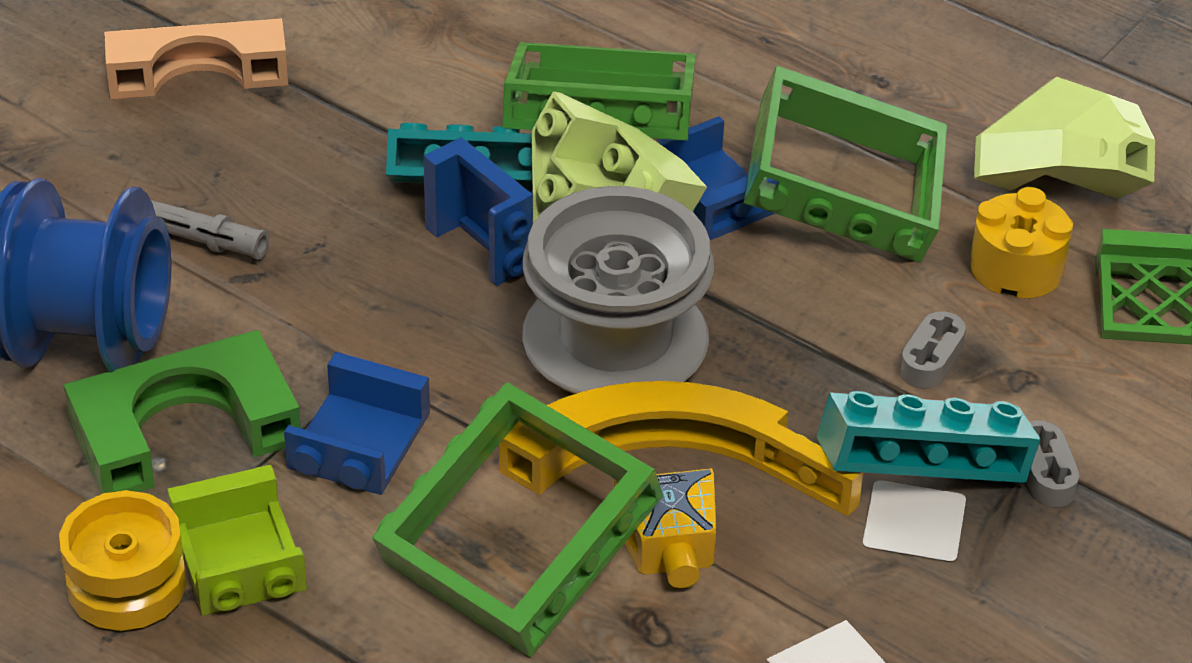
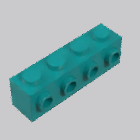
[386,123,533,187]
[816,391,1041,483]

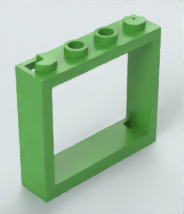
[502,42,696,141]
[744,65,947,263]
[372,382,663,658]

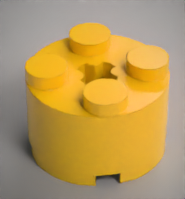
[970,187,1073,299]

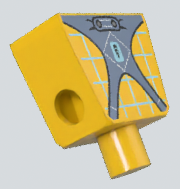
[614,468,716,588]

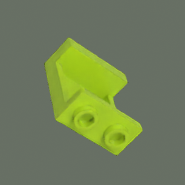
[167,465,307,616]

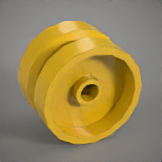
[59,490,187,631]

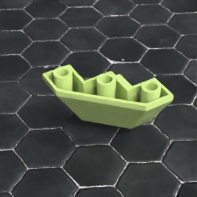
[974,77,1155,199]
[532,91,707,223]

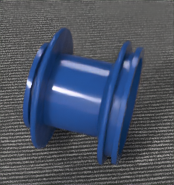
[0,178,172,372]

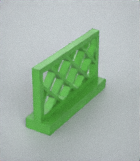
[1095,229,1192,345]

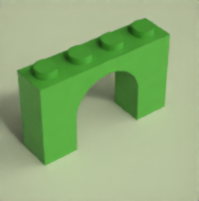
[63,330,301,494]

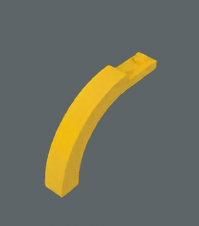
[499,381,863,517]

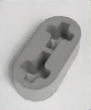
[900,311,966,389]
[1026,420,1079,507]

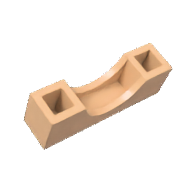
[104,18,288,99]

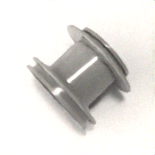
[522,186,714,394]

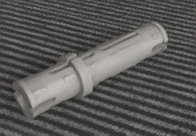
[151,200,270,260]

